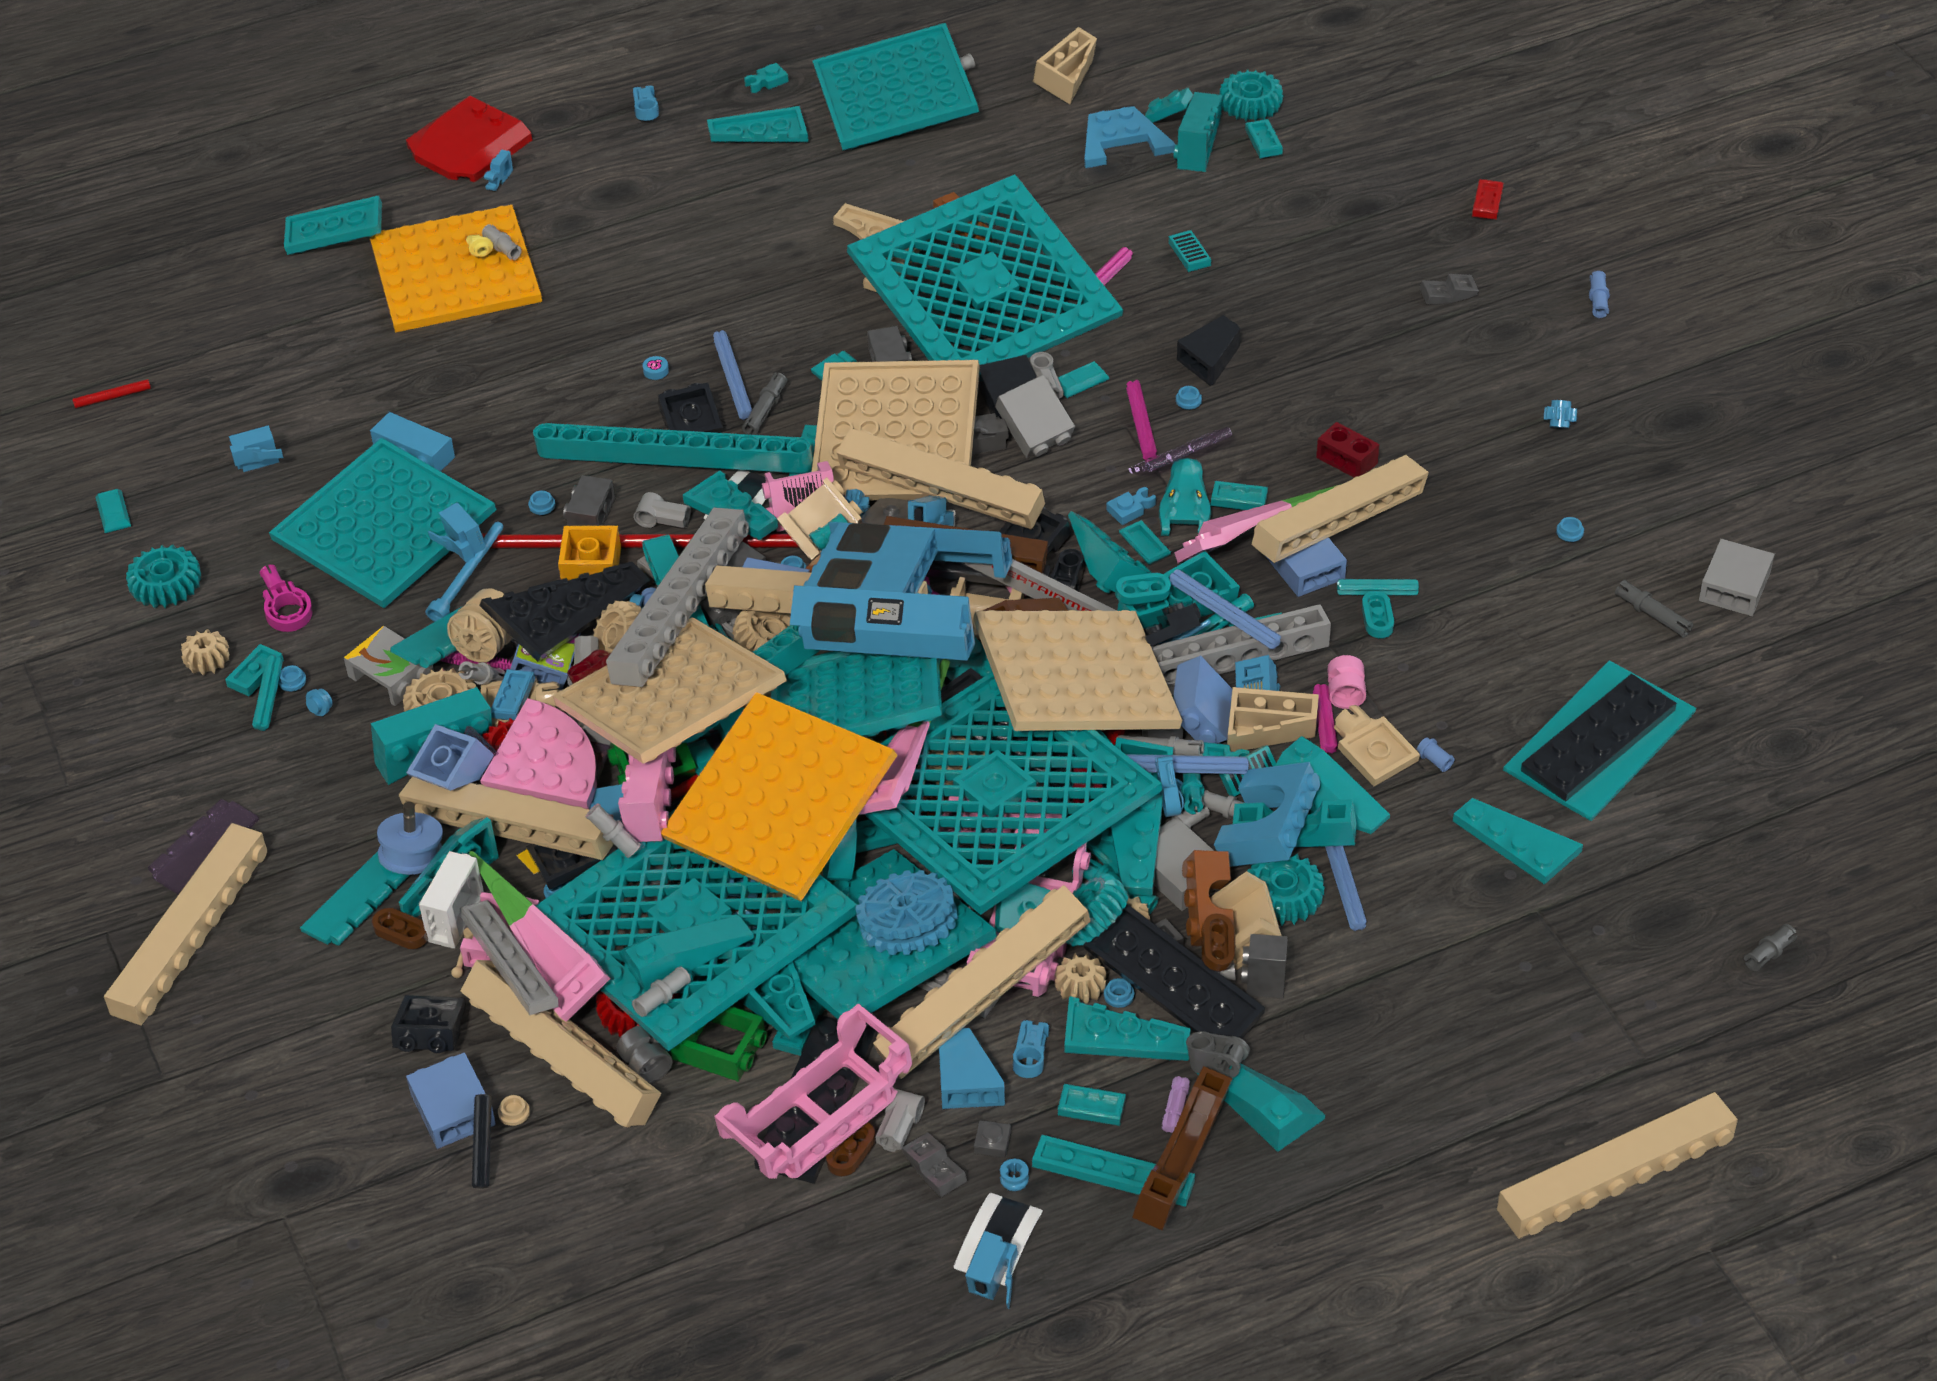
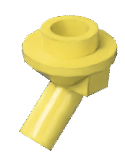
[466,235,493,257]

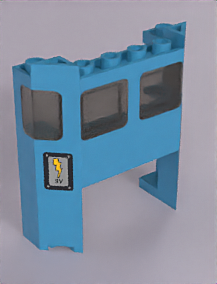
[790,522,1012,660]

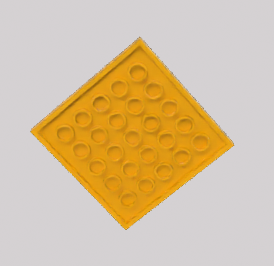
[370,205,542,333]
[661,692,897,901]

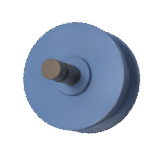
[377,802,443,874]

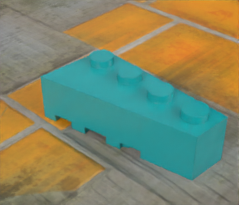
[1174,92,1223,172]
[1117,551,1240,629]
[371,687,492,785]

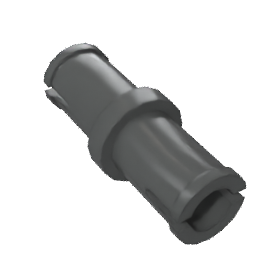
[1744,924,1798,971]

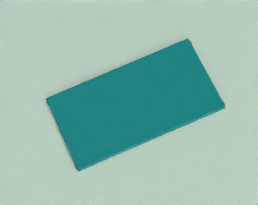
[1503,660,1696,821]

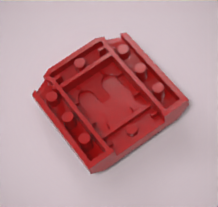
[406,96,532,182]

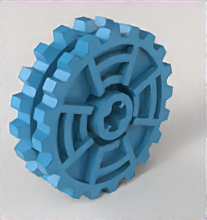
[856,870,958,955]

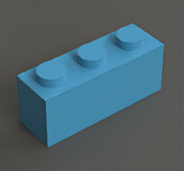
[370,412,455,472]

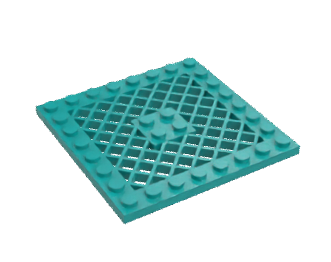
[847,174,1123,365]
[864,672,1162,915]
[536,809,857,1051]

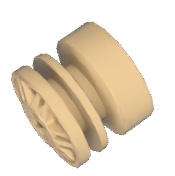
[447,588,513,662]

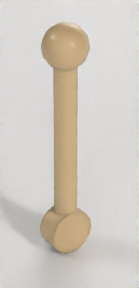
[451,927,474,978]

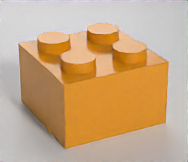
[558,526,621,580]

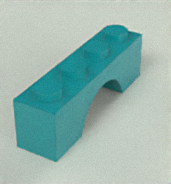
[1233,800,1357,847]

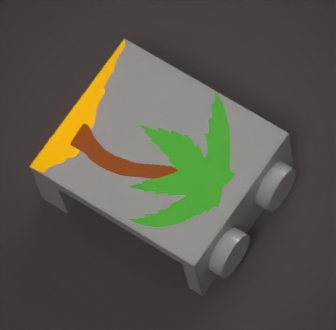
[344,626,434,706]

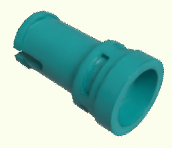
[809,513,848,551]

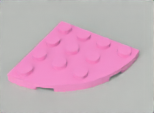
[480,698,597,809]

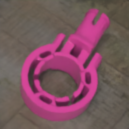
[260,564,312,632]

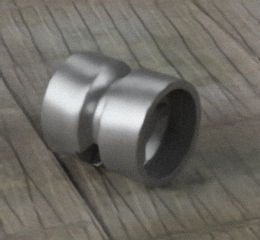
[616,1026,673,1084]

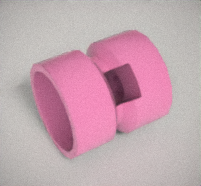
[1327,655,1366,709]

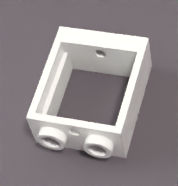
[419,851,484,949]

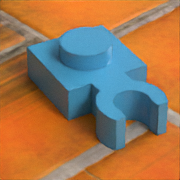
[484,149,513,191]
[1106,487,1156,525]

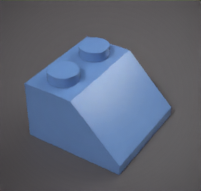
[406,724,494,791]

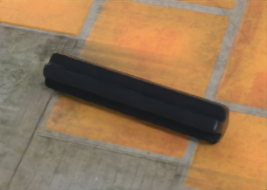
[472,1094,492,1189]

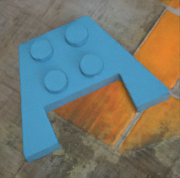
[1085,106,1175,168]

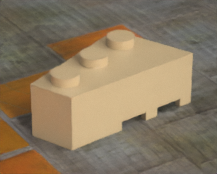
[1033,27,1097,104]
[1227,687,1319,752]

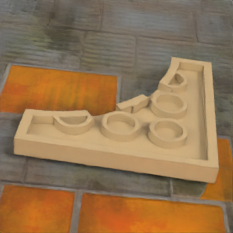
[833,203,930,292]

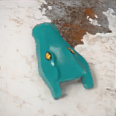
[1158,458,1211,536]

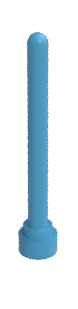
[425,522,503,622]

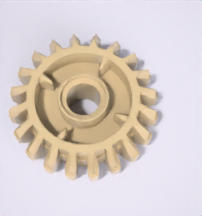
[593,601,642,653]
[732,610,791,652]
[403,667,478,712]

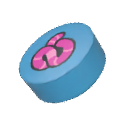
[643,356,669,380]

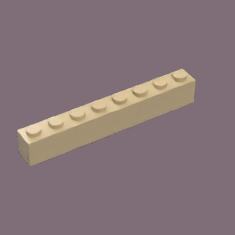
[836,428,1045,529]
[1251,455,1429,563]
[705,565,928,619]
[399,777,614,860]
[104,823,267,1025]
[873,885,1090,1079]
[461,960,661,1127]
[1497,1092,1738,1239]

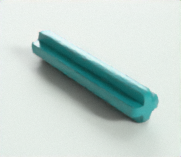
[1337,579,1419,596]
[252,655,283,731]

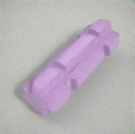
[1162,1076,1190,1133]

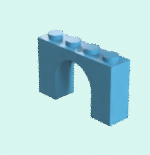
[1214,762,1320,867]

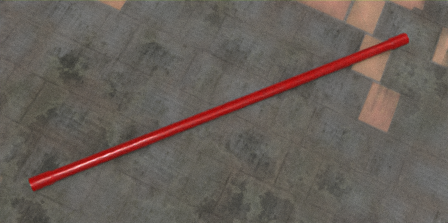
[481,533,880,549]

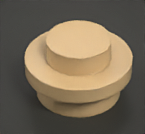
[498,1095,530,1126]

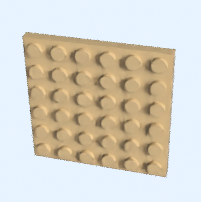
[812,360,980,500]
[973,610,1182,731]
[553,617,787,764]

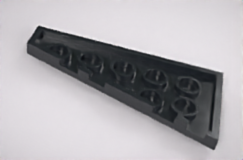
[479,561,651,662]

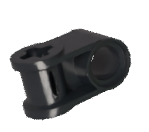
[1050,549,1083,591]

